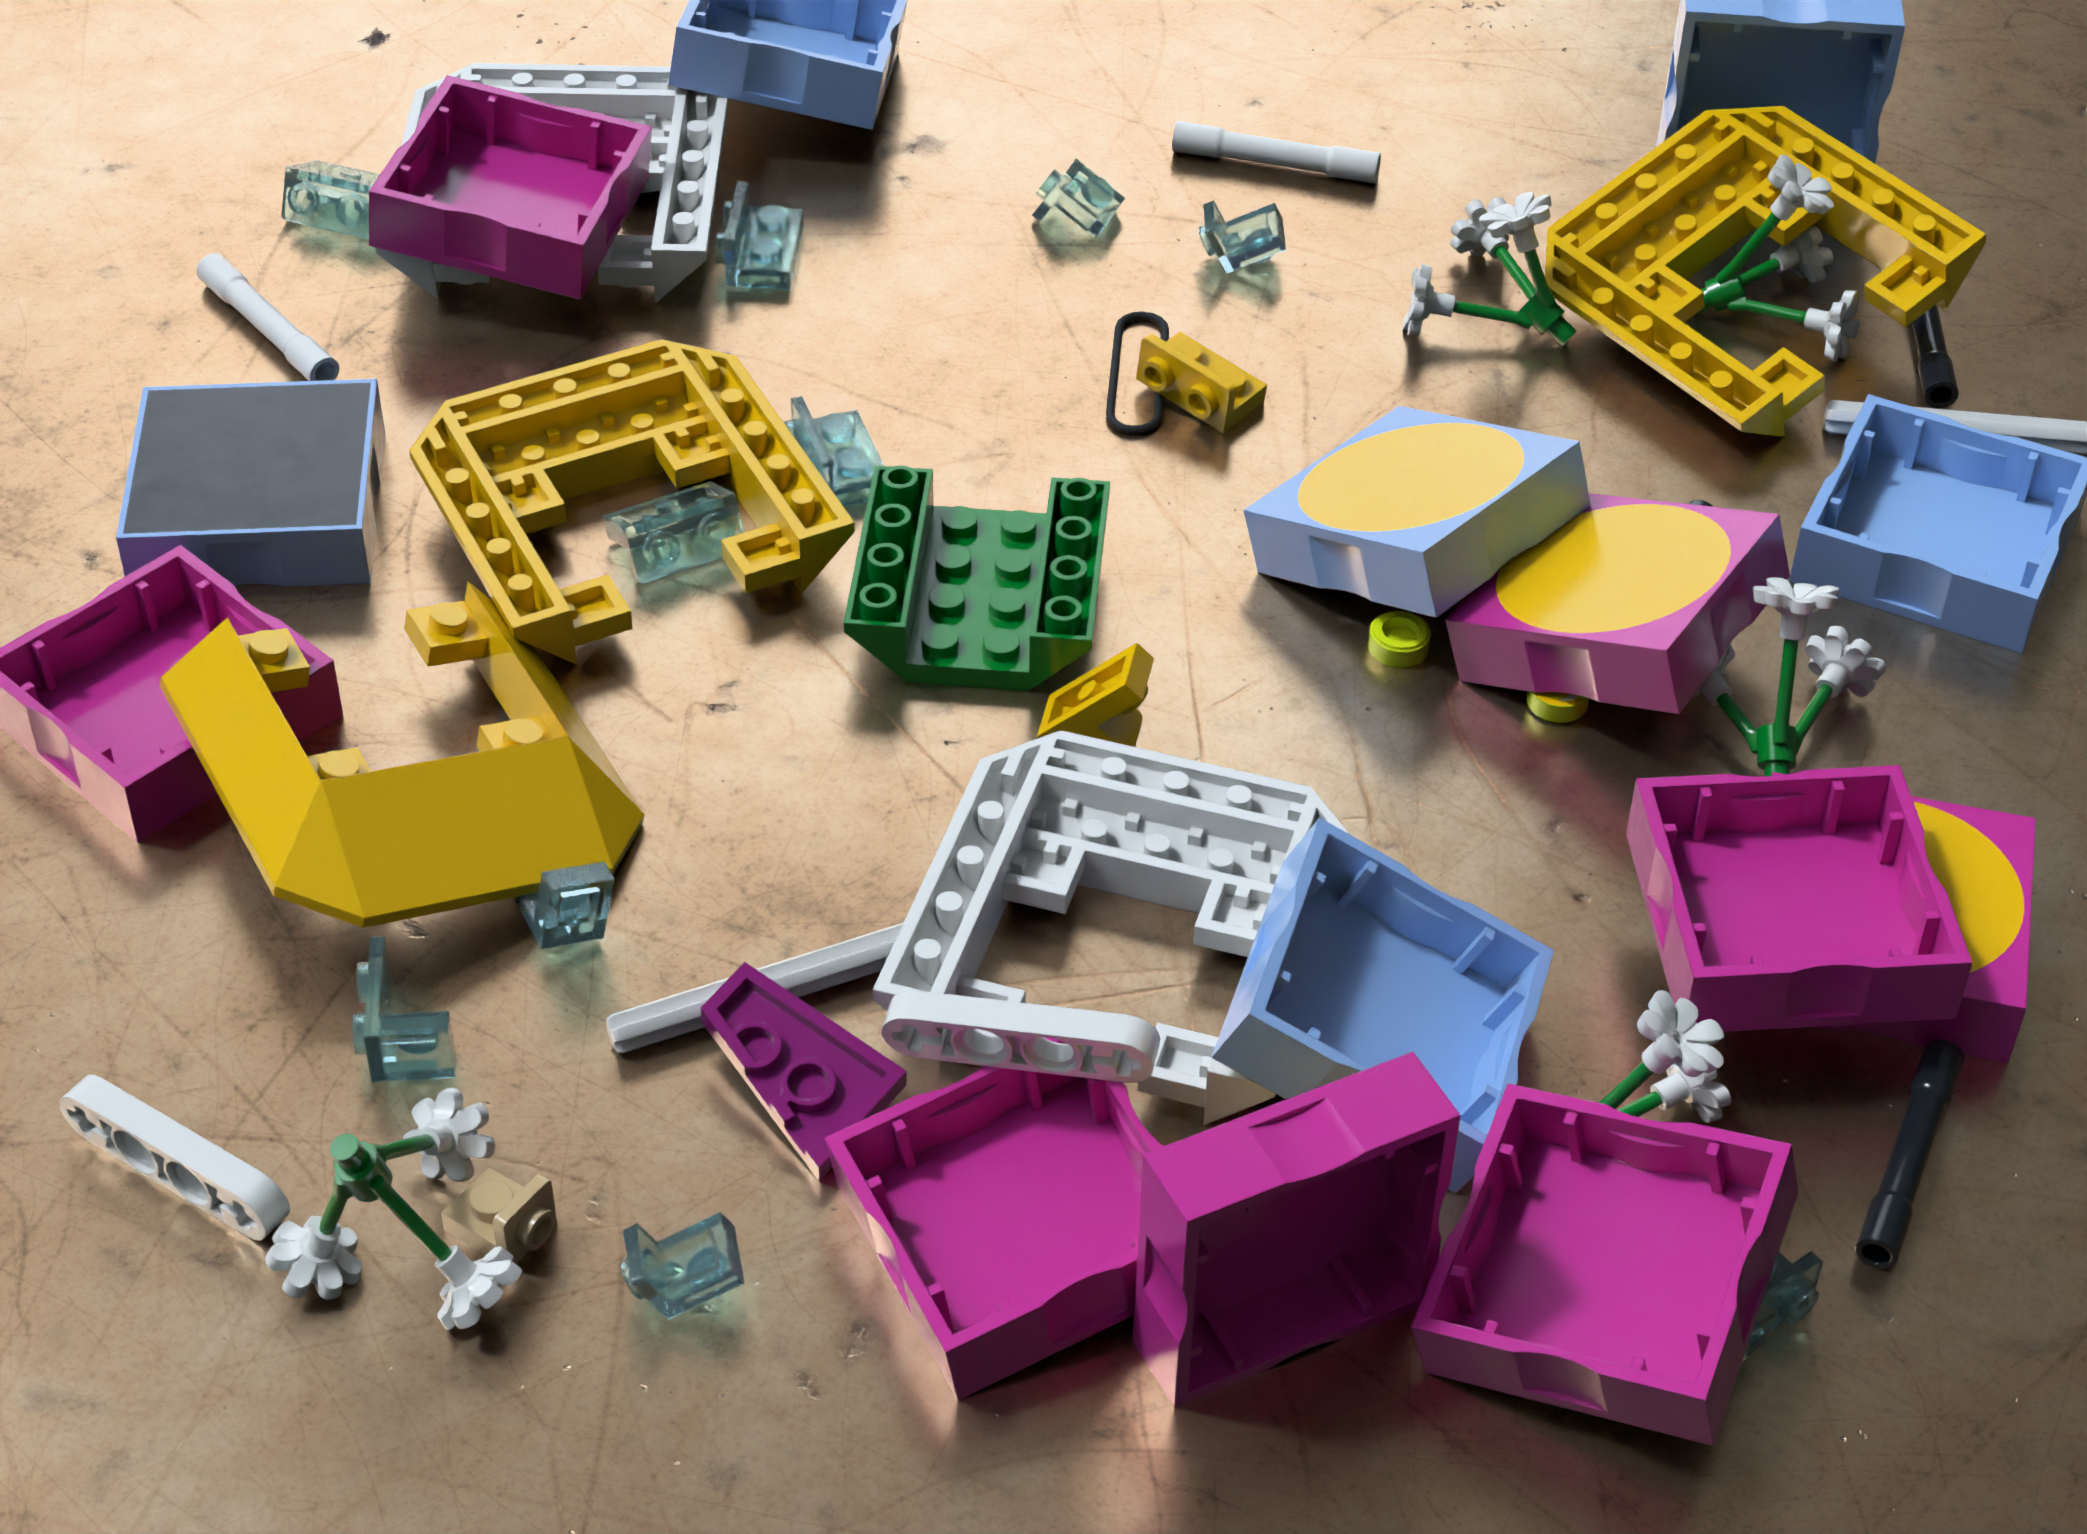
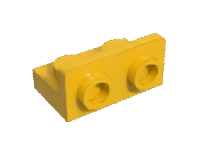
[1136,331,1267,433]

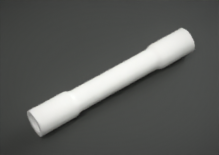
[1172,121,1381,184]
[197,253,339,381]

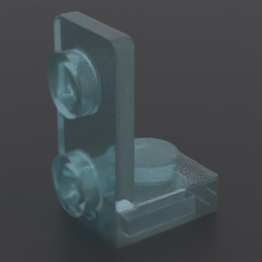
[513,862,615,949]
[352,936,456,1082]

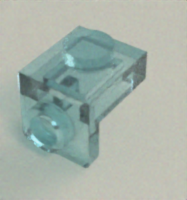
[1031,158,1125,238]
[1199,200,1286,273]
[621,1212,745,1320]

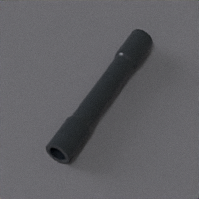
[1912,305,1959,408]
[1855,1039,1965,1269]

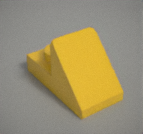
[1037,643,1154,747]

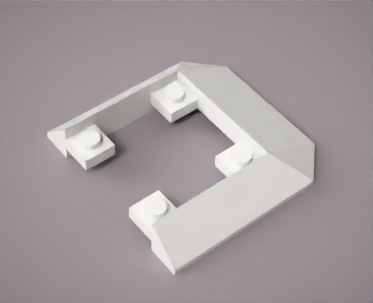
[376,63,728,303]
[873,730,1349,1125]

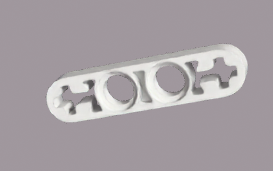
[882,991,1161,1083]
[59,1075,290,1240]

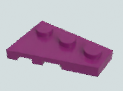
[700,962,907,1182]

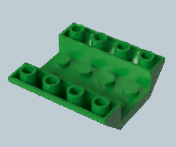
[843,465,1110,691]

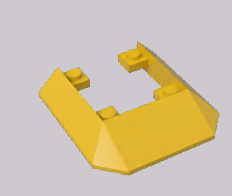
[1545,106,1986,437]
[409,339,855,664]
[160,581,645,928]

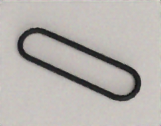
[1106,311,1169,434]

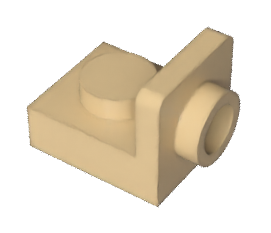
[441,1167,557,1264]

